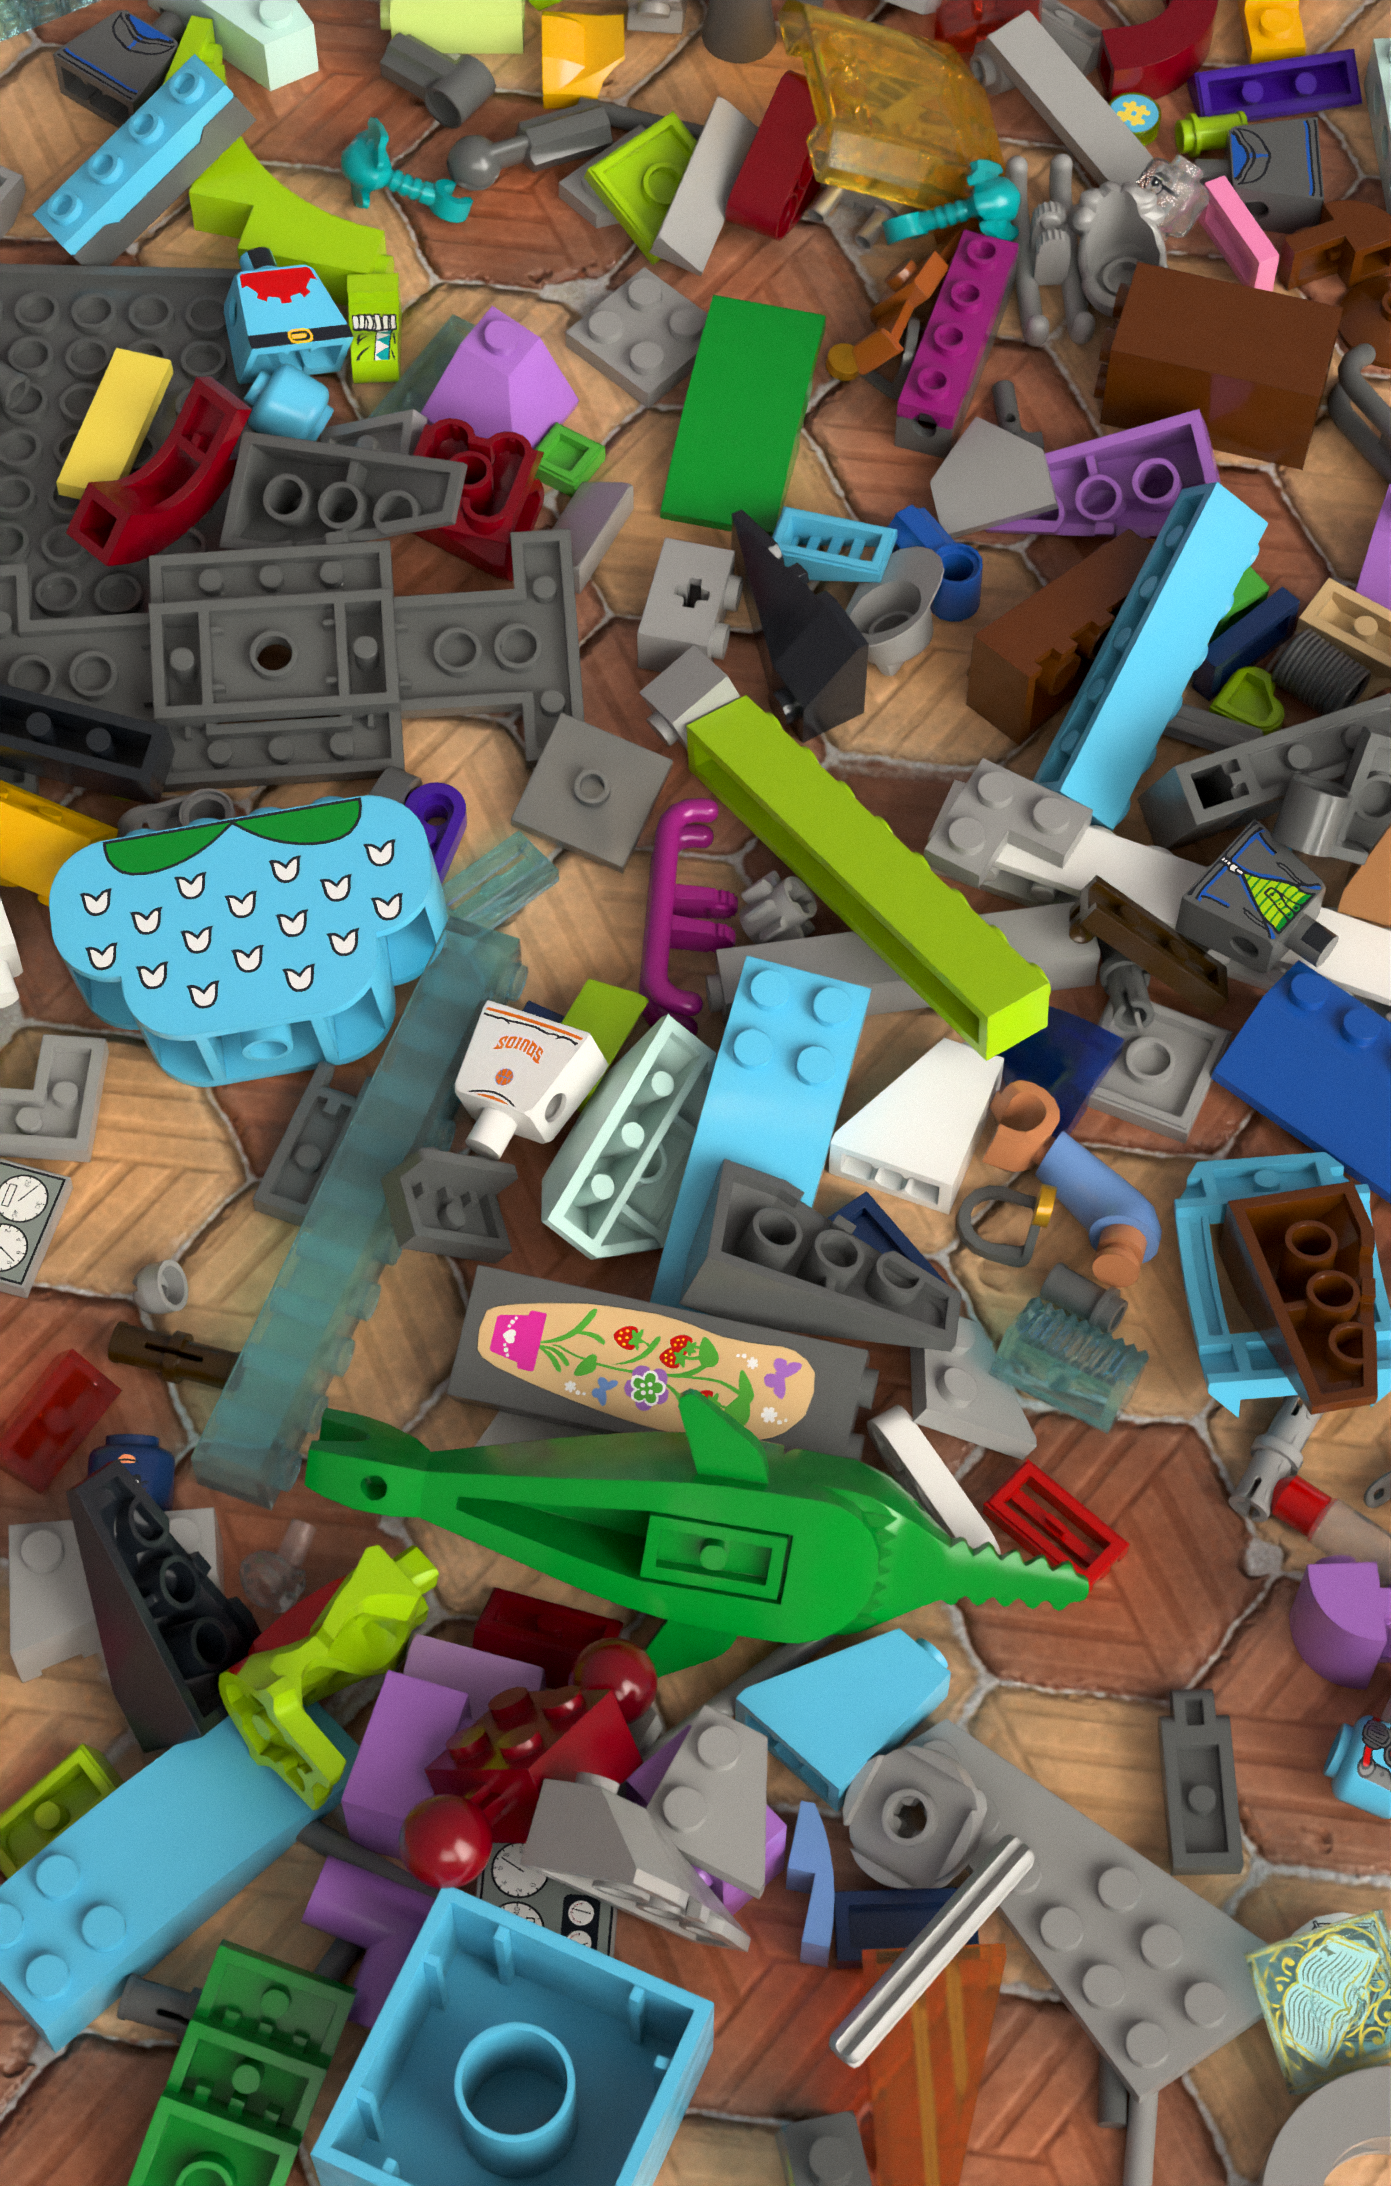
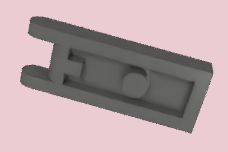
[252,1061,382,1231]

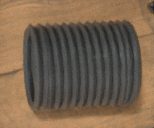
[1271,628,1371,716]

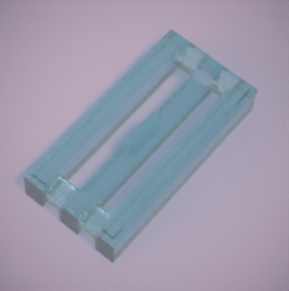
[442,830,559,950]

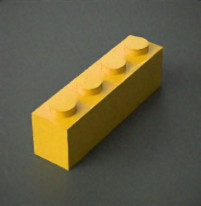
[0,780,118,907]

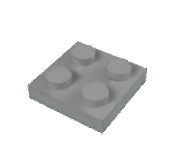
[565,267,708,408]

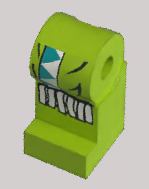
[347,273,402,384]

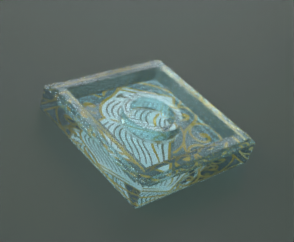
[1243,1909,1391,2096]

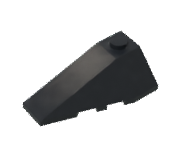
[66,1459,262,1754]

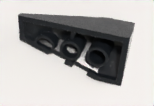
[731,509,869,743]

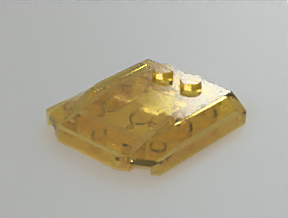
[777,0,1006,210]

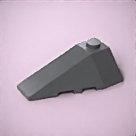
[219,431,468,550]

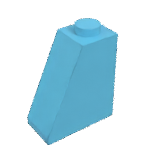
[735,1628,951,1812]

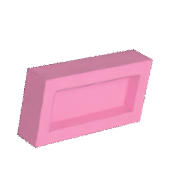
[1198,175,1279,292]

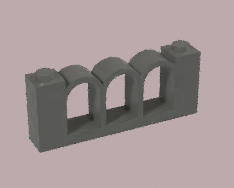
[1137,693,1391,851]

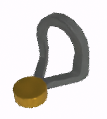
[825,317,919,400]
[956,1183,1057,1268]

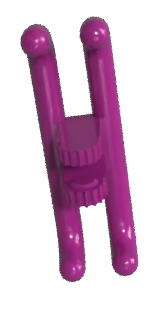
[639,798,738,1036]

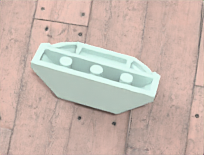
[541,1014,716,1260]

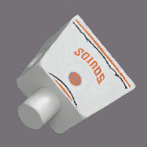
[455,1000,609,1161]

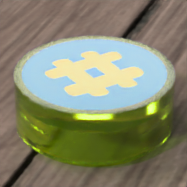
[1109,92,1161,146]

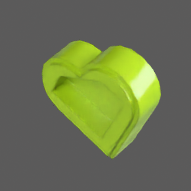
[1208,666,1285,736]

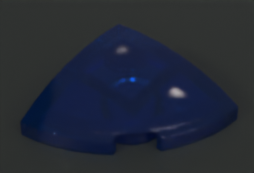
[997,1006,1124,1139]

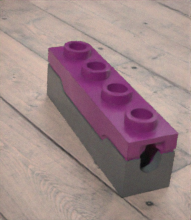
[894,230,1019,459]

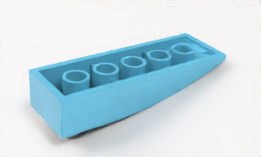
[650,956,872,1316]
[0,1702,360,2053]

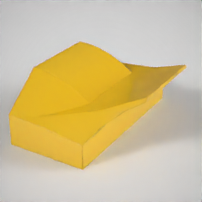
[542,11,625,109]

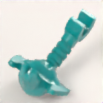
[341,117,473,223]
[882,160,1021,245]

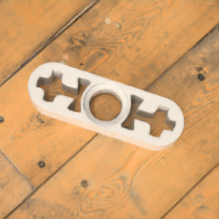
[867,1405,1002,1555]

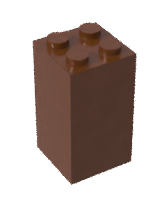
[1094,262,1343,470]

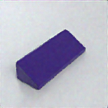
[1187,49,1363,122]

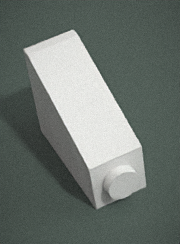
[828,1038,1005,1215]

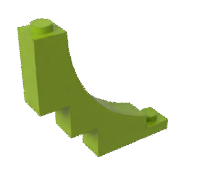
[163,15,394,306]

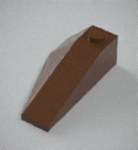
[1218,1181,1378,1415]

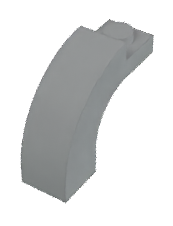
[1256,2065,1391,2186]

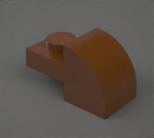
[1277,200,1391,291]

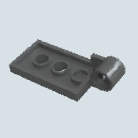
[1271,726,1391,865]

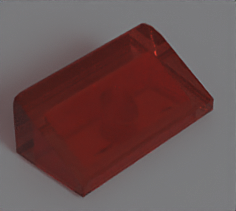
[0,1348,122,1494]

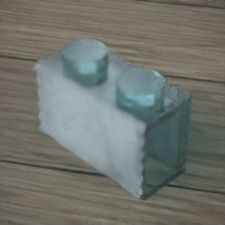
[989,1296,1150,1434]

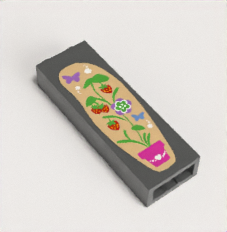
[447,1265,879,1461]

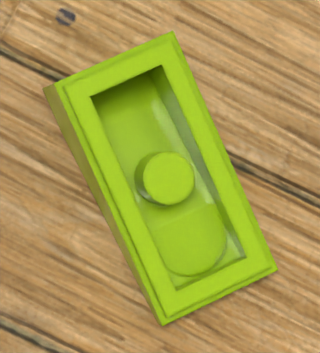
[0,1743,125,1879]

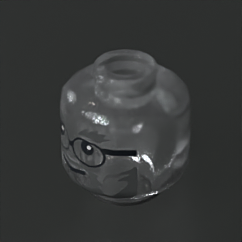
[1135,153,1210,243]

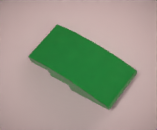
[660,295,826,537]
[127,1939,358,2186]

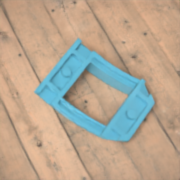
[1174,1152,1391,1418]

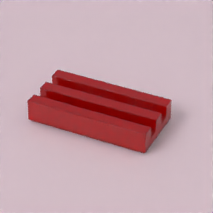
[982,1459,1130,1594]

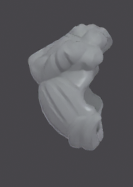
[1066,181,1168,317]

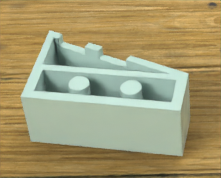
[147,0,319,91]

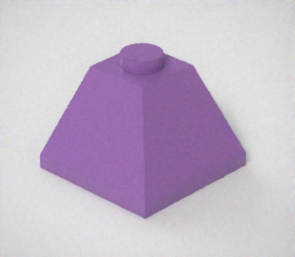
[421,306,579,450]

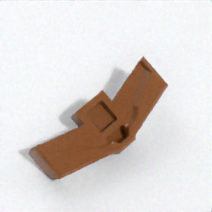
[852,217,982,375]

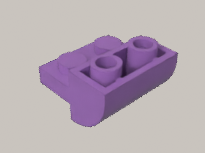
[1289,1555,1391,1689]

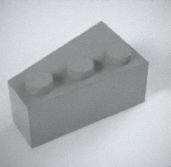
[8,1507,225,1683]

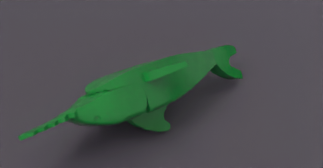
[304,1388,1089,1678]

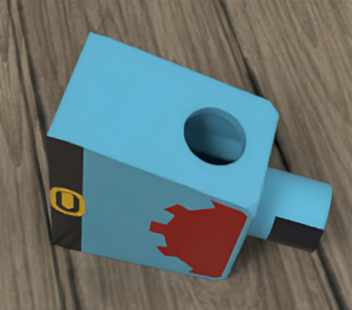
[224,247,354,384]

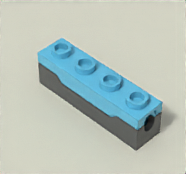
[33,54,256,266]

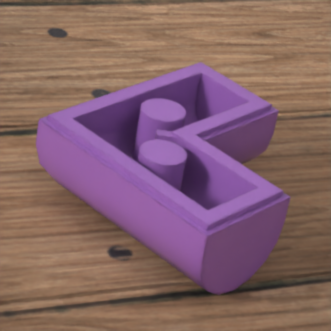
[301,1855,436,2030]

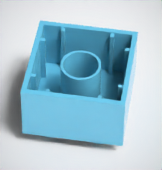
[310,1888,714,2186]

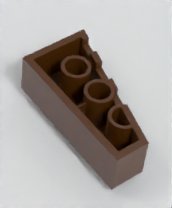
[966,529,1153,746]

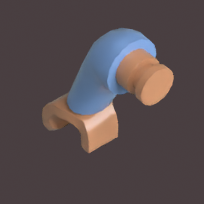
[982,1080,1162,1287]

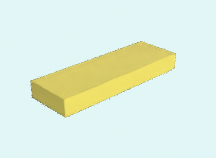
[56,348,173,500]

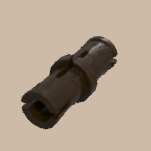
[108,1321,247,1394]

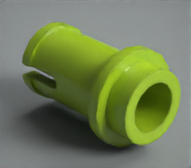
[1174,111,1248,158]

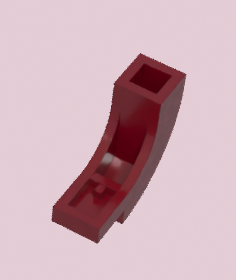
[1096,0,1218,106]
[66,377,252,566]

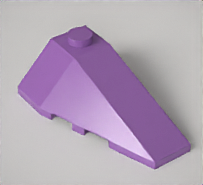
[985,409,1221,539]

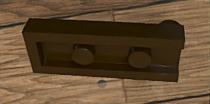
[1069,875,1229,1017]

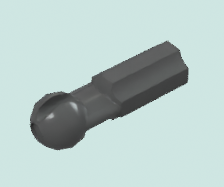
[447,99,613,191]

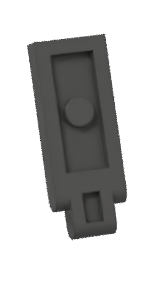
[1158,1689,1244,1876]

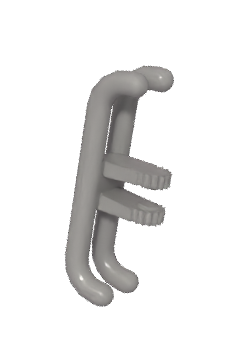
[1005,153,1095,347]

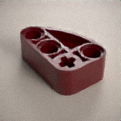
[725,70,852,241]

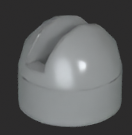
[132,1259,188,1314]

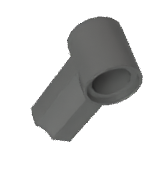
[380,32,496,129]

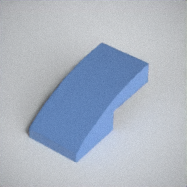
[786,1801,835,1968]

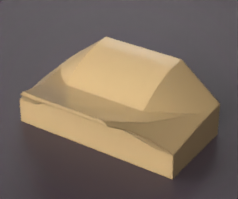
[1296,578,1391,705]

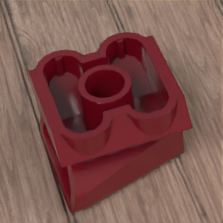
[412,418,545,582]

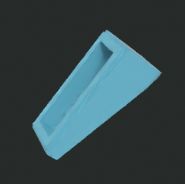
[772,506,898,583]

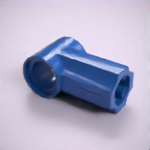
[887,504,983,622]

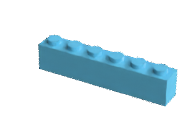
[1033,482,1268,831]

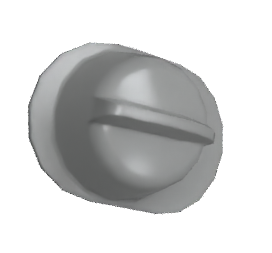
[845,546,944,676]

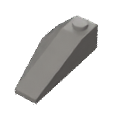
[520,1772,751,1952]

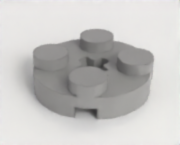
[843,1746,987,1890]

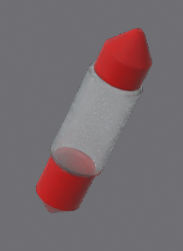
[1271,1475,1391,1588]

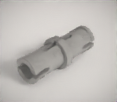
[1228,1395,1324,1522]

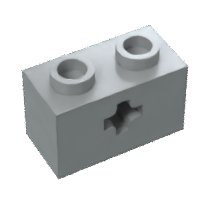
[637,538,743,672]

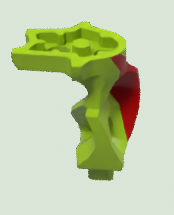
[218,1544,439,1811]

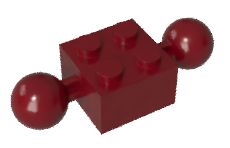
[399,1637,658,1889]

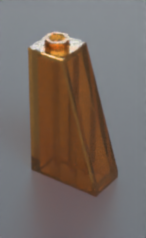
[859,1943,1007,2186]

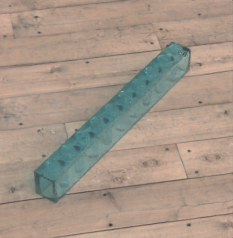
[191,916,528,1510]

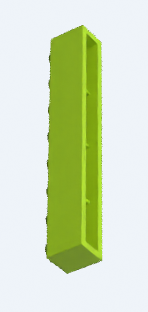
[686,695,1051,1061]

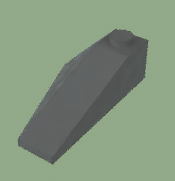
[679,1159,962,1352]

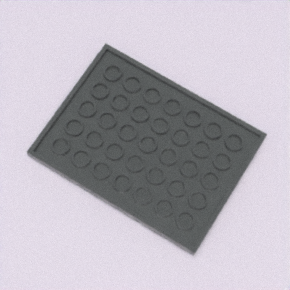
[0,264,257,620]

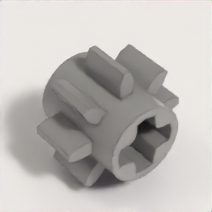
[739,870,817,944]

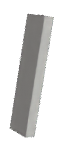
[983,10,1168,191]

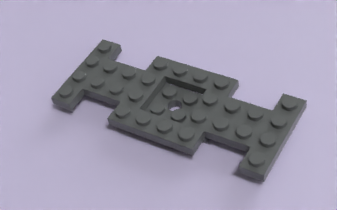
[0,529,585,796]

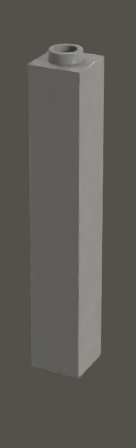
[705,901,1100,1030]

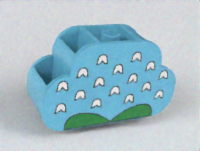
[49,795,448,1087]

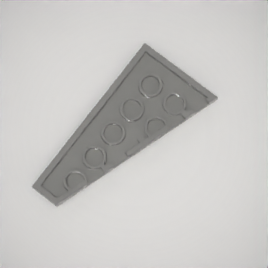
[901,1718,1313,2104]

